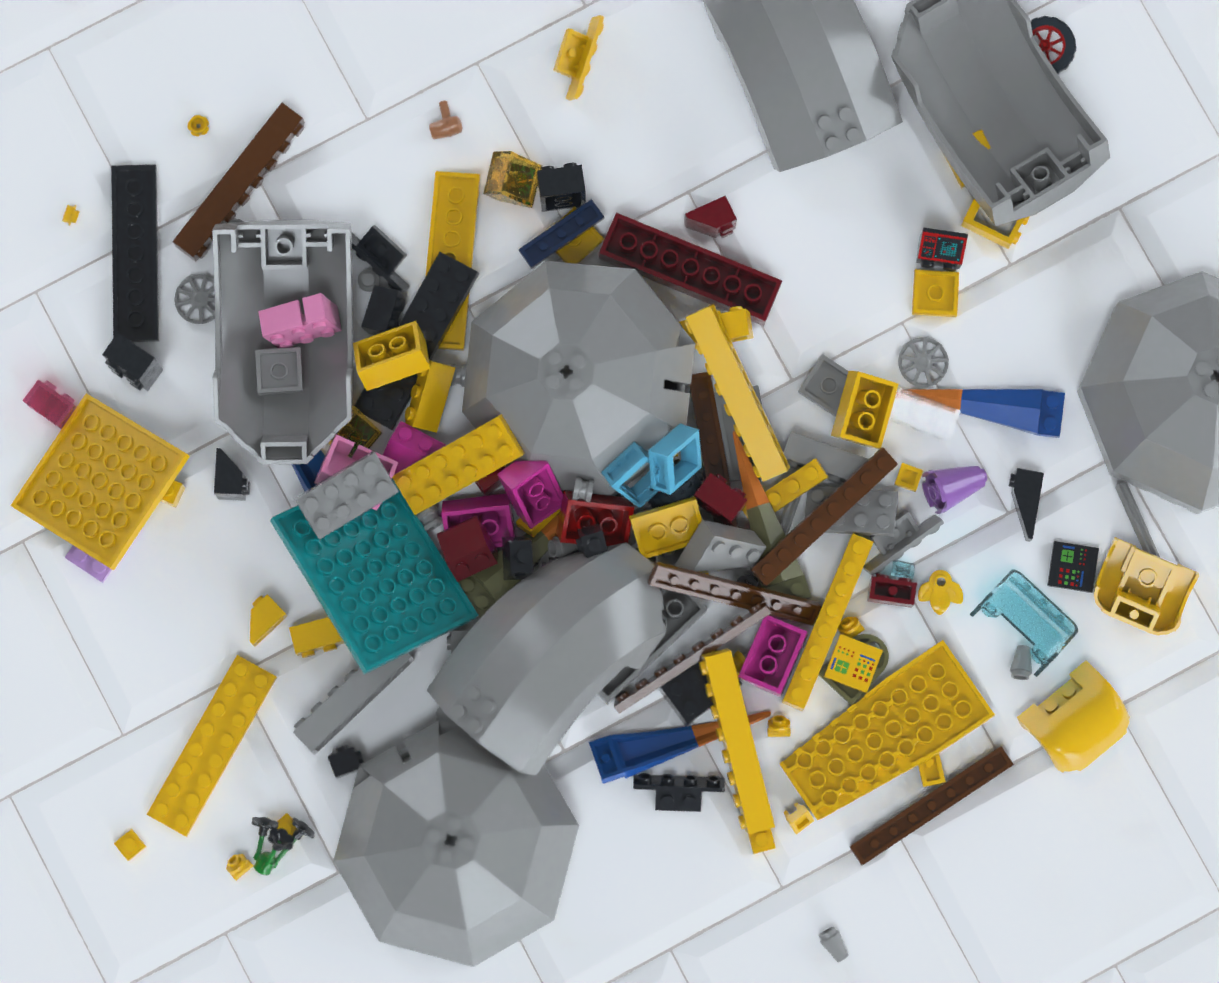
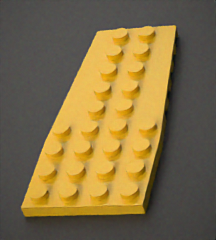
[780,640,995,821]

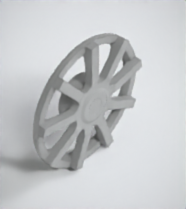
[174,274,215,324]
[898,337,949,387]

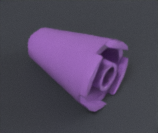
[922,466,987,515]

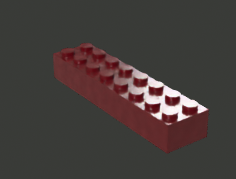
[599,212,783,326]

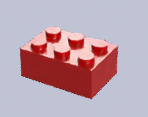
[556,490,635,546]

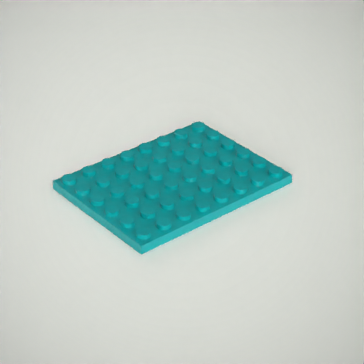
[270,478,478,674]

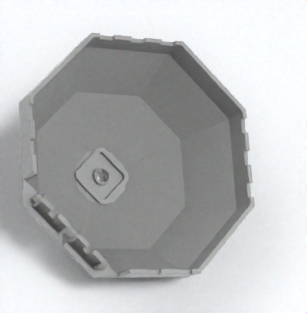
[462,261,695,496]
[1077,271,1219,515]
[333,720,580,967]

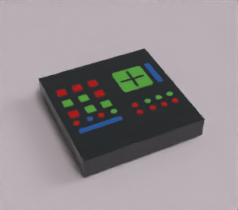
[1047,541,1099,593]

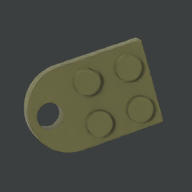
[818,634,889,706]

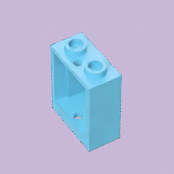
[648,423,702,495]
[601,441,660,508]

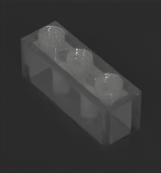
[890,387,961,441]

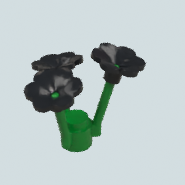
[251,817,315,876]

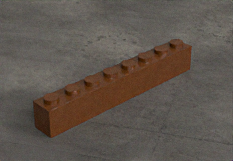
[172,102,305,262]

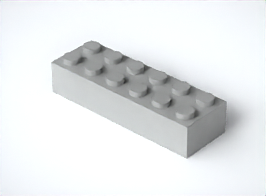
[598,589,707,705]
[293,653,414,755]

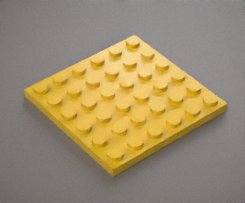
[10,393,190,571]

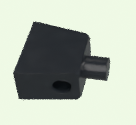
[502,536,533,580]

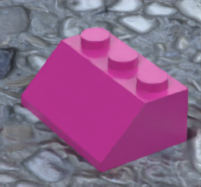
[382,421,446,475]
[497,461,563,529]
[441,493,515,548]
[738,615,808,697]

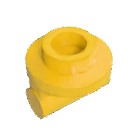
[838,617,865,638]
[767,715,791,737]
[226,854,254,881]

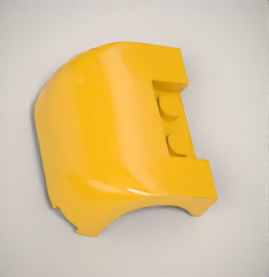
[1093,537,1199,636]
[1017,660,1130,773]

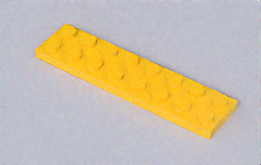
[425,171,480,351]
[146,655,277,837]

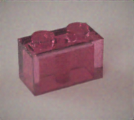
[22,379,76,429]

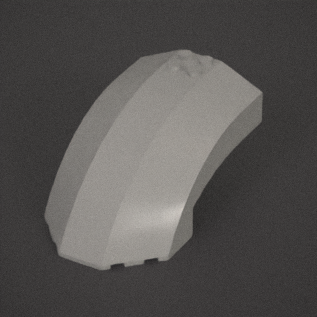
[702,0,903,172]
[891,0,1111,226]
[212,220,353,465]
[426,543,666,776]

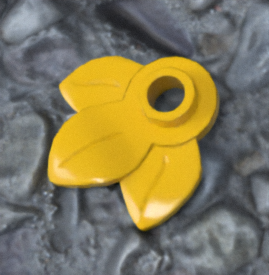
[918,570,963,615]

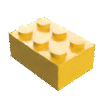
[353,321,430,391]
[831,371,899,449]

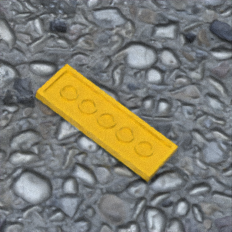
[392,414,525,515]

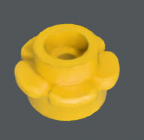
[187,115,209,137]
[62,204,80,226]

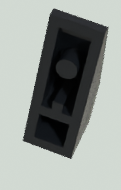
[1008,468,1044,542]

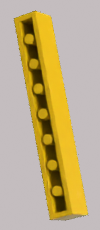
[685,303,791,482]
[782,533,874,712]
[699,648,775,834]

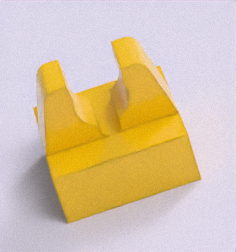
[784,802,814,835]

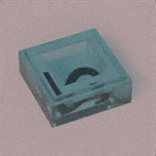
[891,560,915,580]

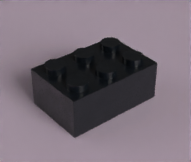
[537,162,586,212]
[102,332,163,391]
[659,650,743,727]

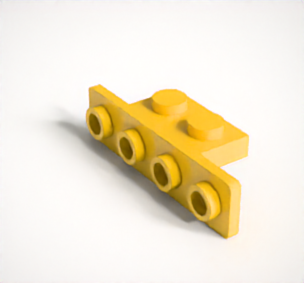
[553,15,605,101]

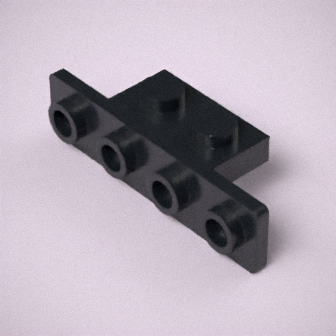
[352,225,410,292]
[633,773,725,812]

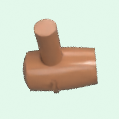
[429,100,462,140]

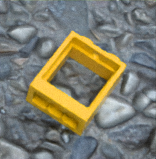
[961,199,1030,249]

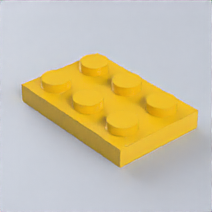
[629,496,702,558]

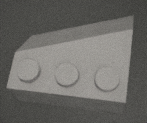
[675,520,766,573]

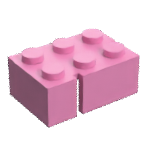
[258,293,342,348]
[314,434,398,511]

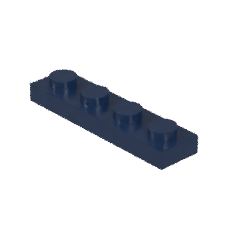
[518,199,605,269]

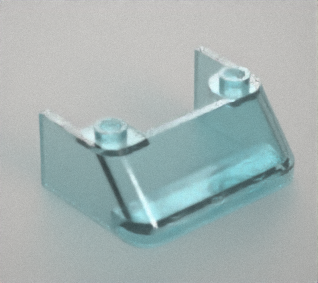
[969,569,1078,677]

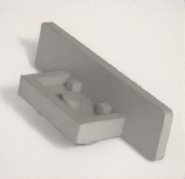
[863,510,944,575]

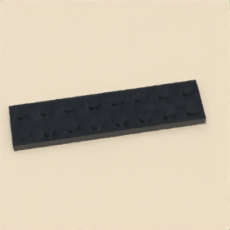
[111,164,159,342]
[353,252,480,431]

